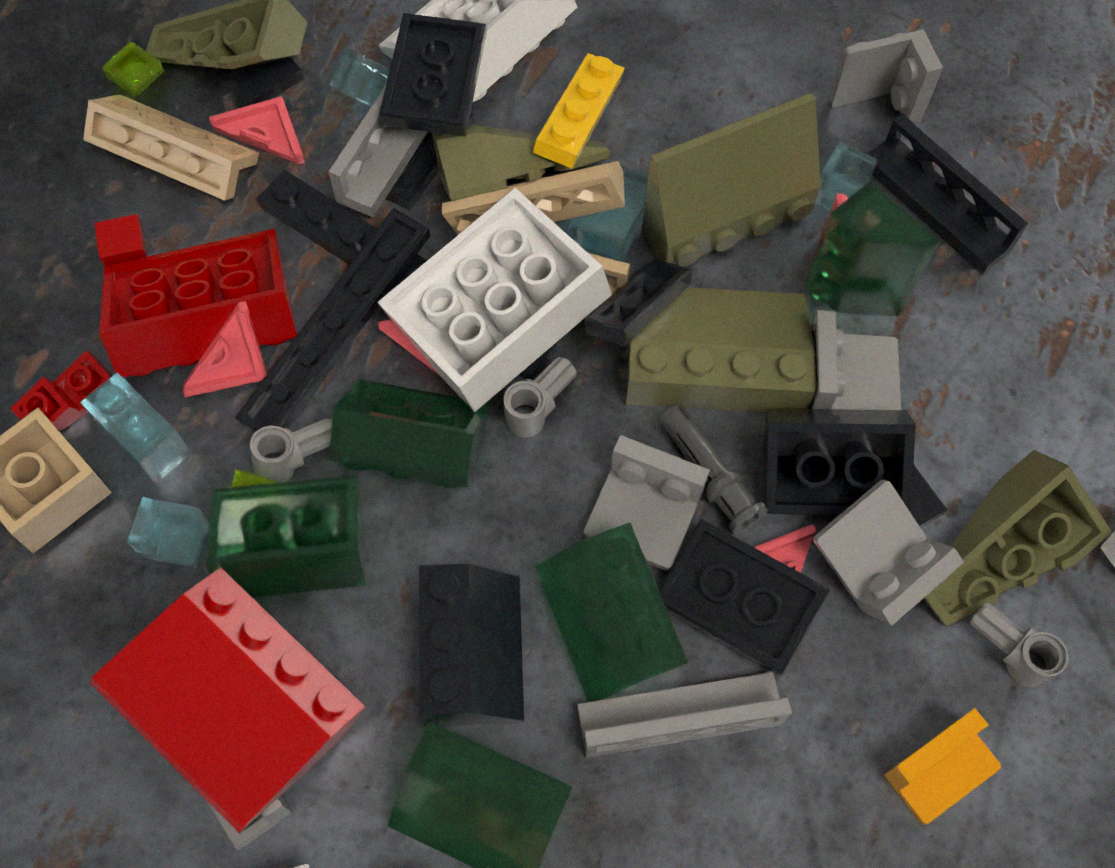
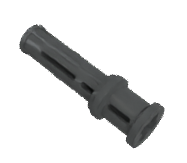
[659,404,768,534]

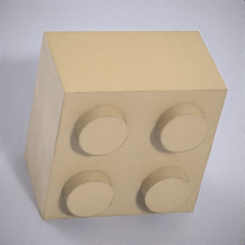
[0,408,112,554]

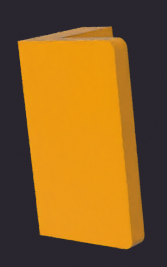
[884,708,1001,825]

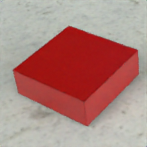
[94,214,147,266]

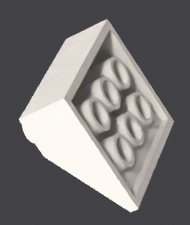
[378,0,578,102]
[378,188,612,412]

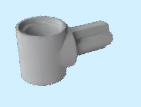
[504,357,577,437]
[250,419,340,485]
[970,603,1069,688]

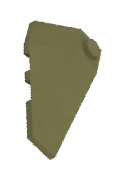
[144,0,308,69]
[432,125,611,201]
[923,450,1112,626]

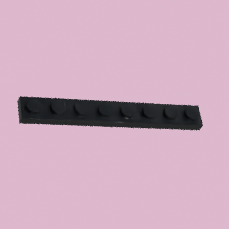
[257,169,557,380]

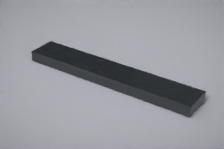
[235,208,431,433]

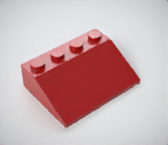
[99,228,297,379]
[89,568,365,833]

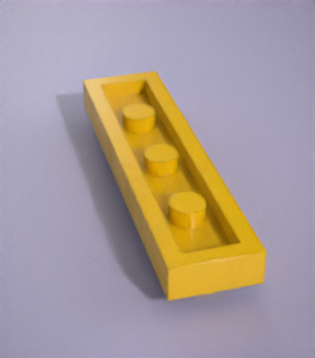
[533,53,625,169]

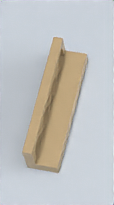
[83,94,259,201]
[442,161,625,234]

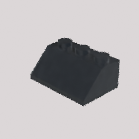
[764,409,916,515]
[419,564,524,727]

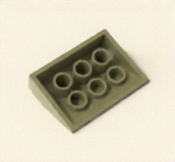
[641,93,821,267]
[626,287,816,413]

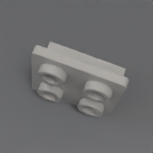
[829,29,943,123]
[809,310,901,410]
[583,435,710,571]
[813,480,964,626]

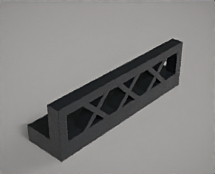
[861,114,1029,275]

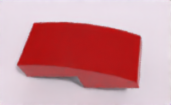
[10,350,121,431]

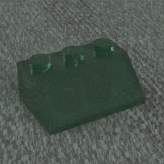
[805,181,940,317]
[329,379,491,488]
[206,475,366,598]
[535,522,688,702]
[388,721,573,868]

